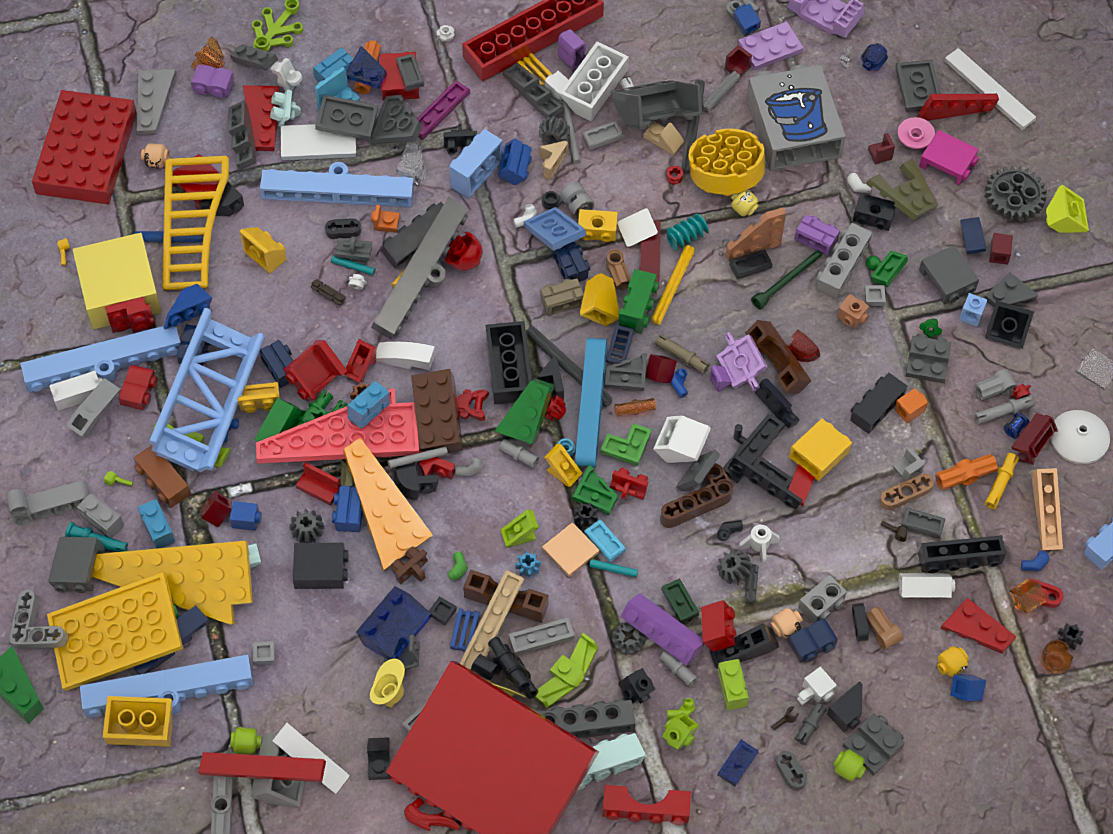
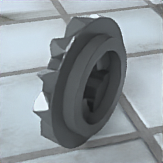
[612,622,646,653]

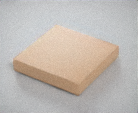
[542,522,600,577]

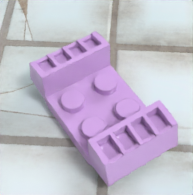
[787,0,864,38]

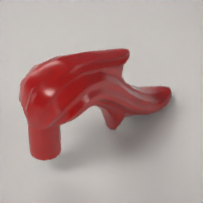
[404,797,460,831]

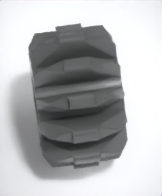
[539,116,570,145]
[289,508,324,543]
[716,549,753,585]

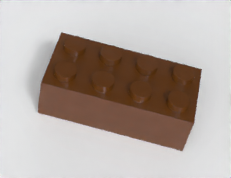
[411,369,463,453]

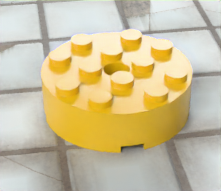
[689,129,765,196]

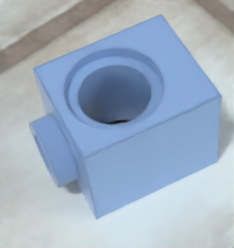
[959,293,987,327]

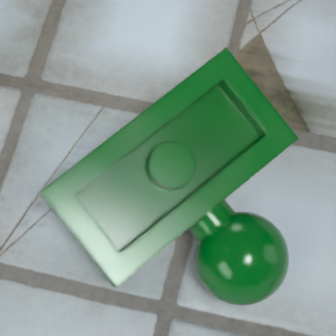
[866,250,908,287]

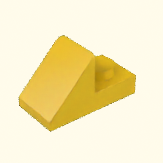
[544,444,583,487]

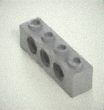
[816,223,872,299]

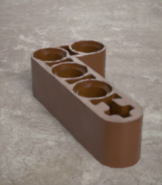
[660,463,733,528]

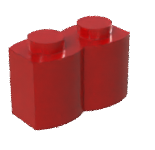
[118,365,157,410]

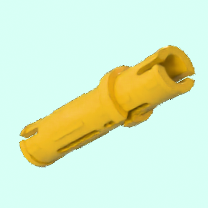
[984,453,1019,509]

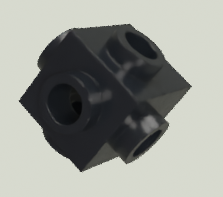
[618,668,656,704]

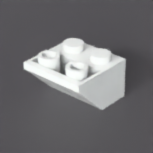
[653,416,711,463]

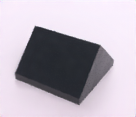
[985,300,1034,349]

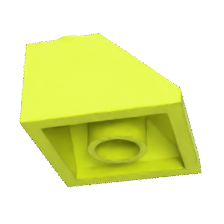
[1046,185,1089,233]

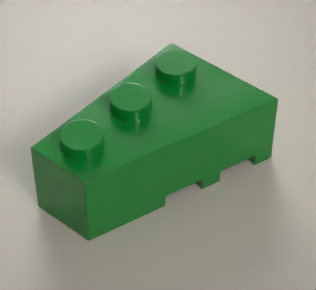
[619,269,659,334]
[495,379,554,444]
[0,646,44,724]

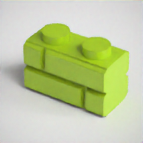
[717,659,749,710]

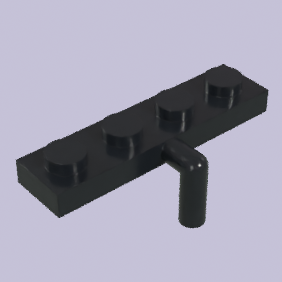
[723,413,785,483]

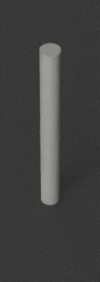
[561,100,581,164]

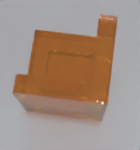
[1009,579,1046,614]

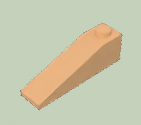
[1032,468,1063,550]

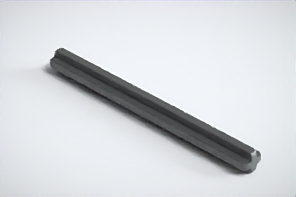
[681,80,705,174]
[526,326,613,407]

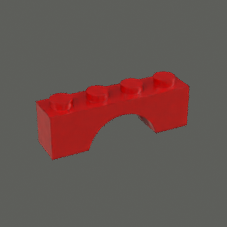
[602,785,691,825]

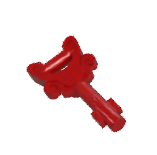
[457,389,489,421]

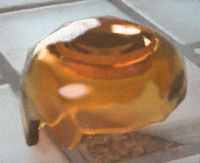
[1041,640,1073,674]

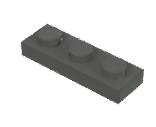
[230,44,278,71]

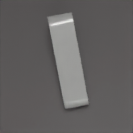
[6,481,90,525]

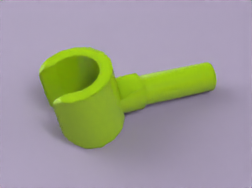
[103,471,133,486]

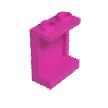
[919,130,979,185]

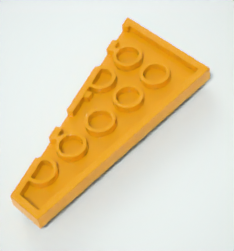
[343,438,432,571]

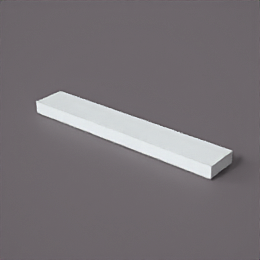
[944,48,1036,130]

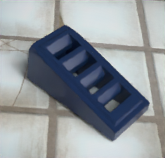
[606,325,635,364]

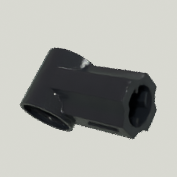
[471,654,501,681]

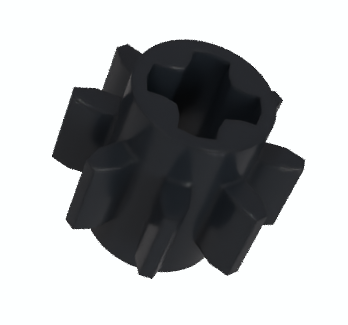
[574,503,598,528]
[1057,623,1084,650]

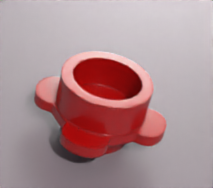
[1010,384,1031,400]

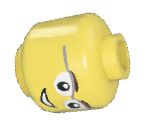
[731,190,759,217]

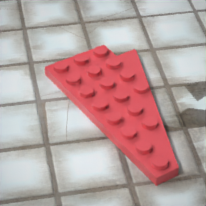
[256,388,419,464]

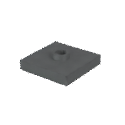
[676,450,720,491]

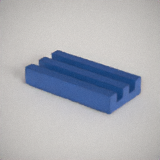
[450,608,479,651]

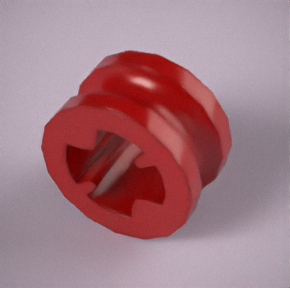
[666,165,683,185]

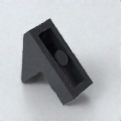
[537,357,564,400]
[367,737,390,780]

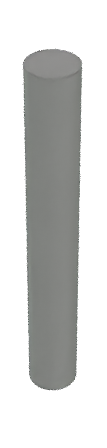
[388,447,448,468]

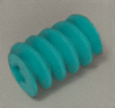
[666,214,709,251]

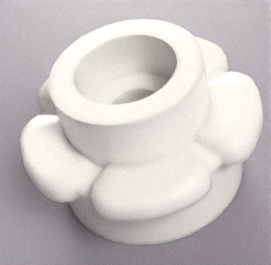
[437,25,455,42]
[348,274,367,290]

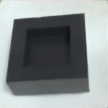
[428,596,457,626]

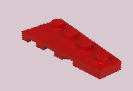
[242,85,280,151]
[917,93,999,121]

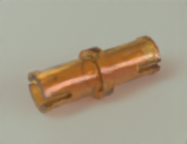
[614,398,656,417]

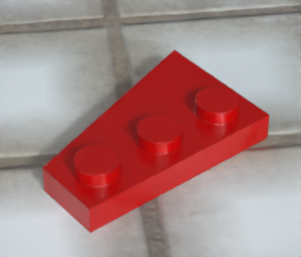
[940,598,1016,654]

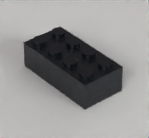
[485,321,532,404]

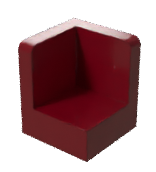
[725,45,752,77]
[868,133,895,164]
[989,233,1013,265]
[645,354,677,383]
[201,490,232,527]

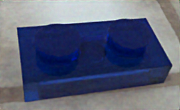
[717,739,759,787]

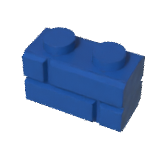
[498,139,532,185]
[332,486,363,532]

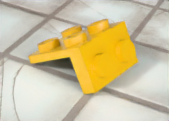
[237,382,280,413]

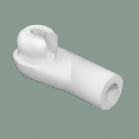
[847,173,872,194]
[513,204,537,228]

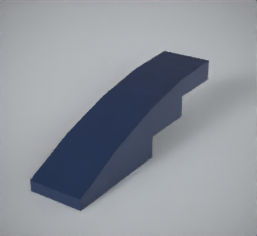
[132,605,209,675]

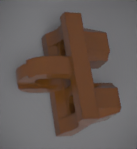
[391,546,428,585]

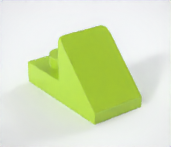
[500,509,539,548]

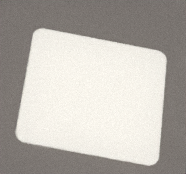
[617,208,658,247]

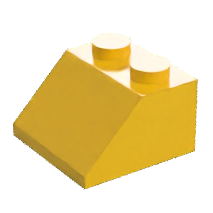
[239,227,287,273]

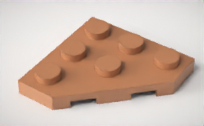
[725,207,786,261]

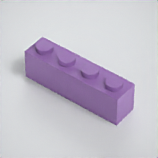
[620,593,704,665]

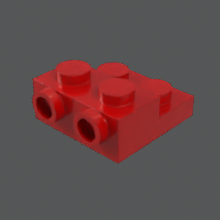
[105,297,155,334]

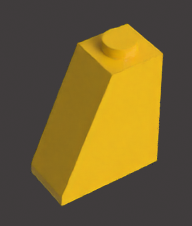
[580,273,619,327]

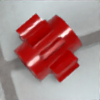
[545,395,566,421]

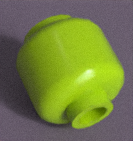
[230,727,261,755]
[833,749,866,781]

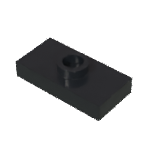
[729,249,773,280]

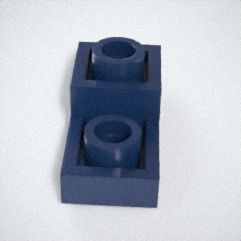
[960,217,986,254]

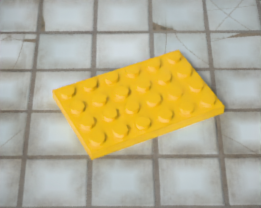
[47,572,183,691]

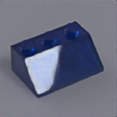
[356,586,432,660]

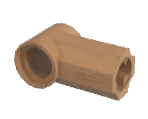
[606,249,631,290]
[866,607,903,650]

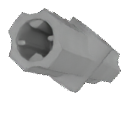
[211,776,233,834]

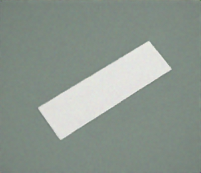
[273,723,350,794]

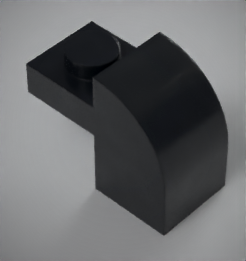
[393,462,438,500]

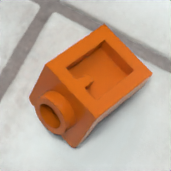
[371,205,400,233]

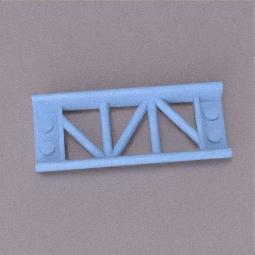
[149,308,265,472]

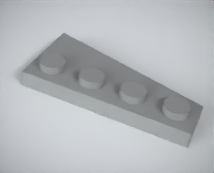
[137,69,176,135]

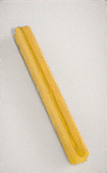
[651,245,695,325]

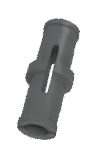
[794,703,827,746]

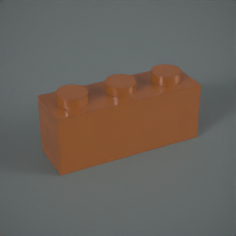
[133,445,191,508]

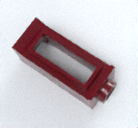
[1011,413,1058,465]

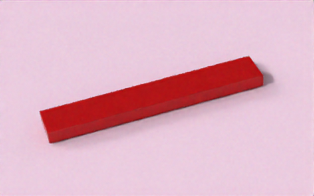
[198,752,326,782]

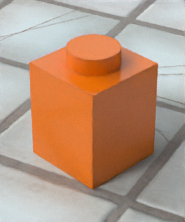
[894,388,928,423]

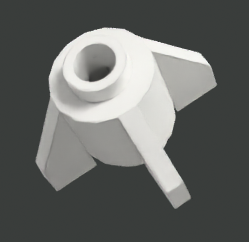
[739,523,780,563]

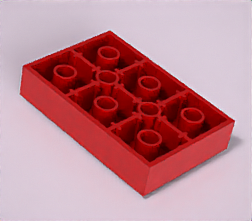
[32,90,137,205]

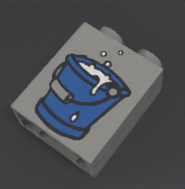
[746,64,846,171]

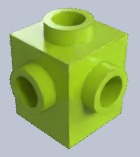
[662,712,699,750]

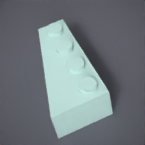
[577,733,646,791]

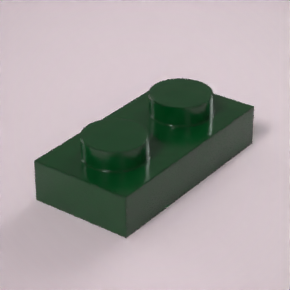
[661,578,699,623]

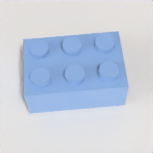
[449,129,503,199]

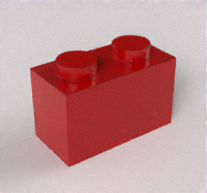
[701,600,736,652]

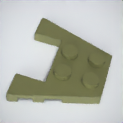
[866,159,939,220]

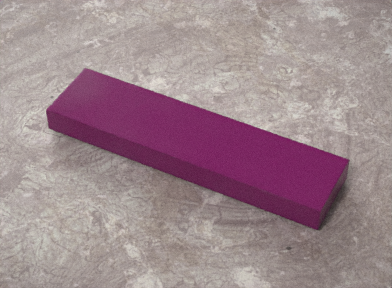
[417,80,470,140]

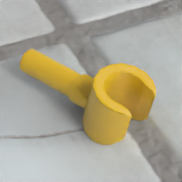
[57,238,70,266]

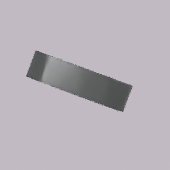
[776,751,807,791]

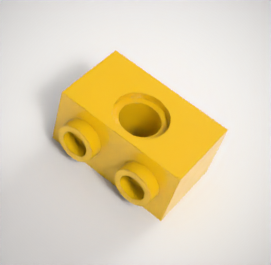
[578,209,617,242]

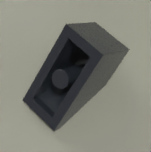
[198,182,244,216]
[827,681,863,732]

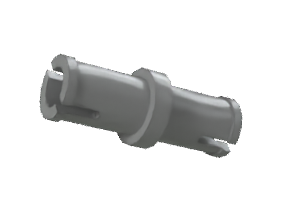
[499,439,540,468]
[659,651,698,687]

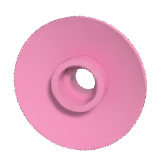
[897,117,935,149]

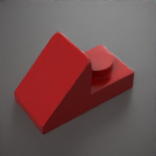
[344,339,377,383]
[417,450,455,480]

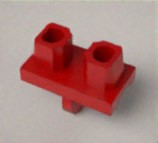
[610,468,648,500]

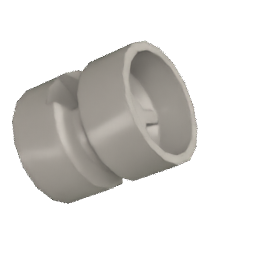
[560,182,594,218]

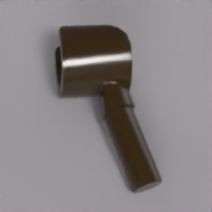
[881,521,907,542]
[771,706,799,730]

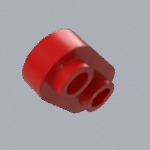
[1021,579,1064,608]

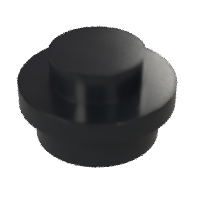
[542,191,560,209]

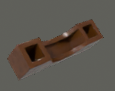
[745,320,811,394]
[463,569,549,623]

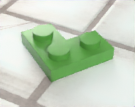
[600,423,652,466]

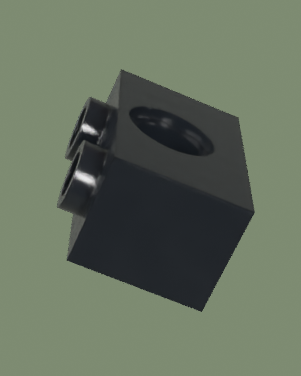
[853,193,896,231]

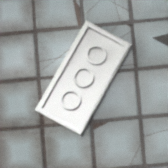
[281,124,356,160]

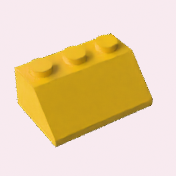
[103,696,173,747]

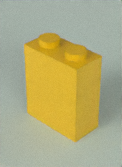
[788,419,853,481]

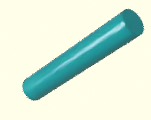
[331,255,375,276]
[589,559,638,578]

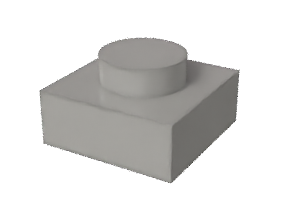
[864,285,886,306]
[253,641,275,665]

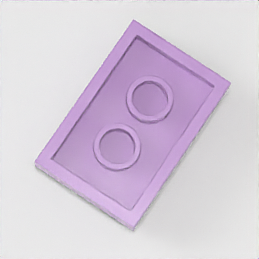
[738,21,804,71]

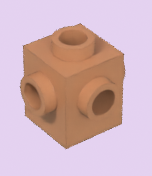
[837,294,869,329]

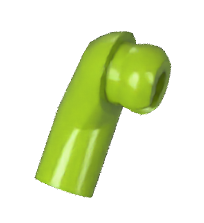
[667,698,695,720]

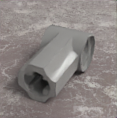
[974,369,1017,400]

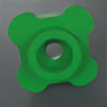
[919,318,942,339]

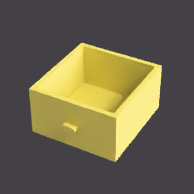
[73,233,162,330]

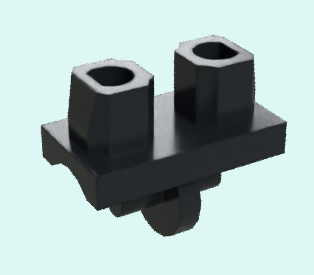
[443,124,477,154]

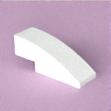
[376,341,435,371]

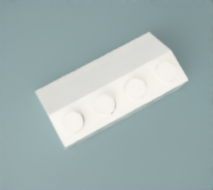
[560,42,629,121]

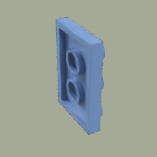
[524,207,586,251]

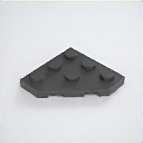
[368,95,422,145]

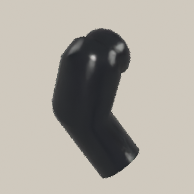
[717,520,743,541]

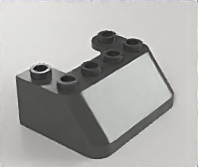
[611,80,702,129]

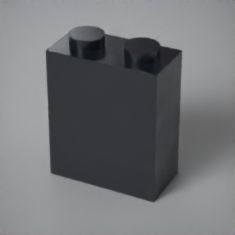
[293,543,349,589]

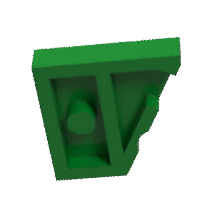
[572,465,618,515]

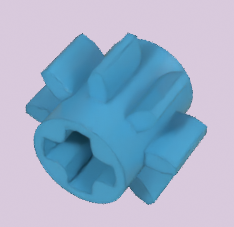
[515,551,541,578]

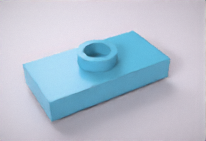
[584,519,626,562]

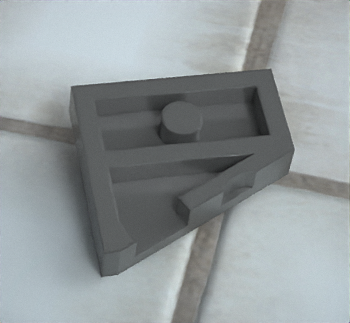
[984,272,1038,307]
[605,353,647,391]

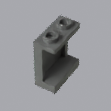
[919,245,979,304]
[48,537,105,593]

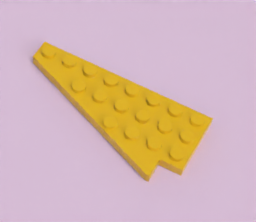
[91,540,253,624]

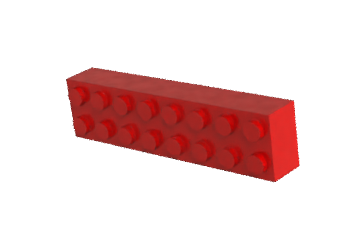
[462,0,604,81]

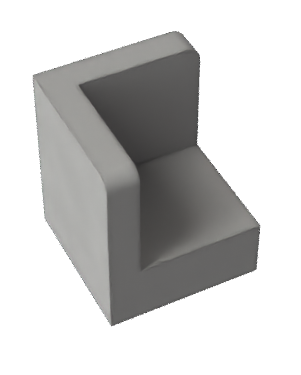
[892,447,925,481]

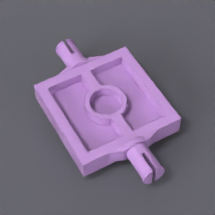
[716,332,768,391]

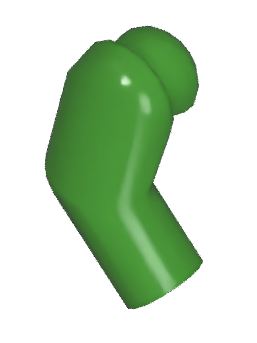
[448,551,467,581]

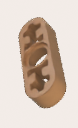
[880,474,934,510]

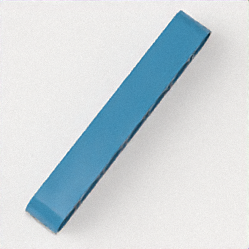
[575,338,607,467]

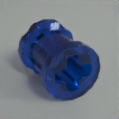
[1004,412,1029,439]

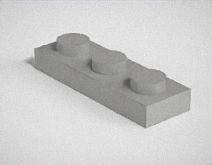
[509,617,575,655]

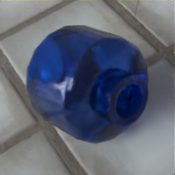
[861,43,888,71]

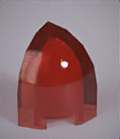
[787,329,820,362]

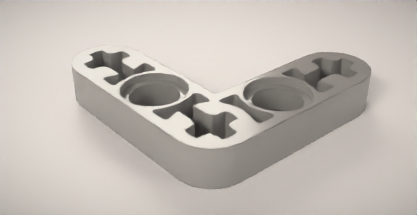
[9,589,68,649]

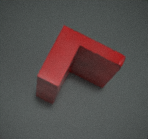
[296,462,341,506]

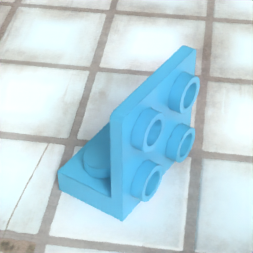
[315,67,360,110]

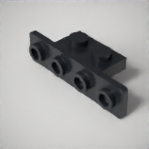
[729,455,803,510]

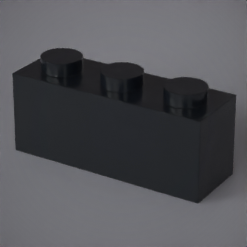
[850,372,908,434]

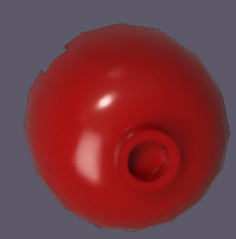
[445,232,483,271]

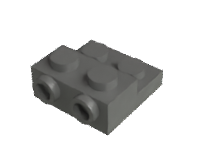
[905,334,951,383]
[843,713,905,776]

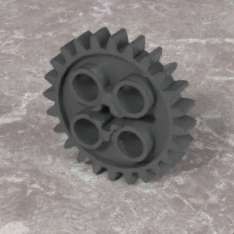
[984,165,1047,222]

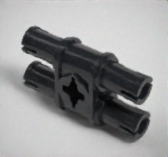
[488,637,539,699]

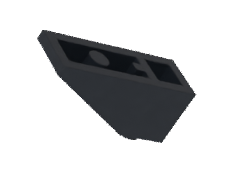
[709,623,779,669]

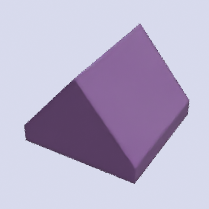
[709,365,732,392]

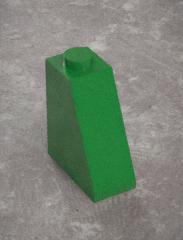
[254,398,305,442]

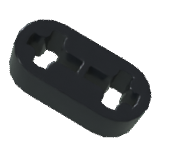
[325,218,361,239]
[852,603,869,641]

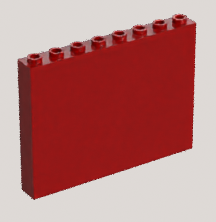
[386,661,599,834]

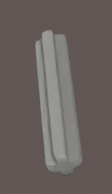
[702,71,740,112]

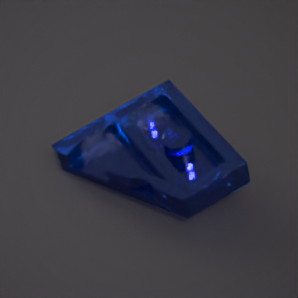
[346,46,387,89]

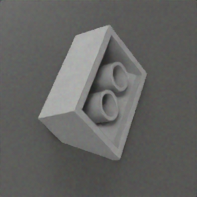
[250,732,305,807]

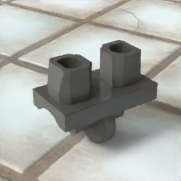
[335,236,372,263]

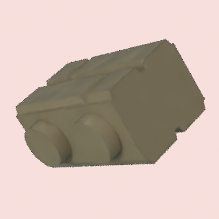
[540,278,584,316]

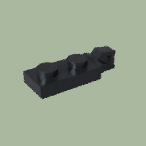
[755,378,800,428]

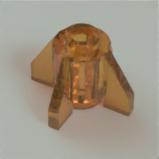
[191,37,225,69]

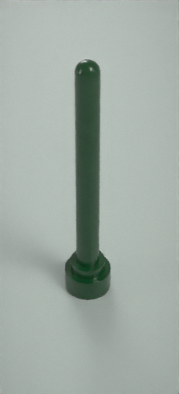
[751,250,822,310]

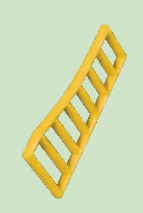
[162,156,229,291]

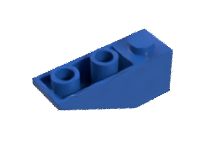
[163,284,212,330]

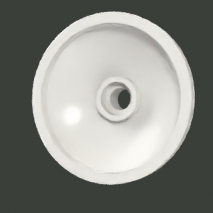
[1050,410,1110,464]

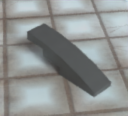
[503,63,564,118]
[228,100,256,170]

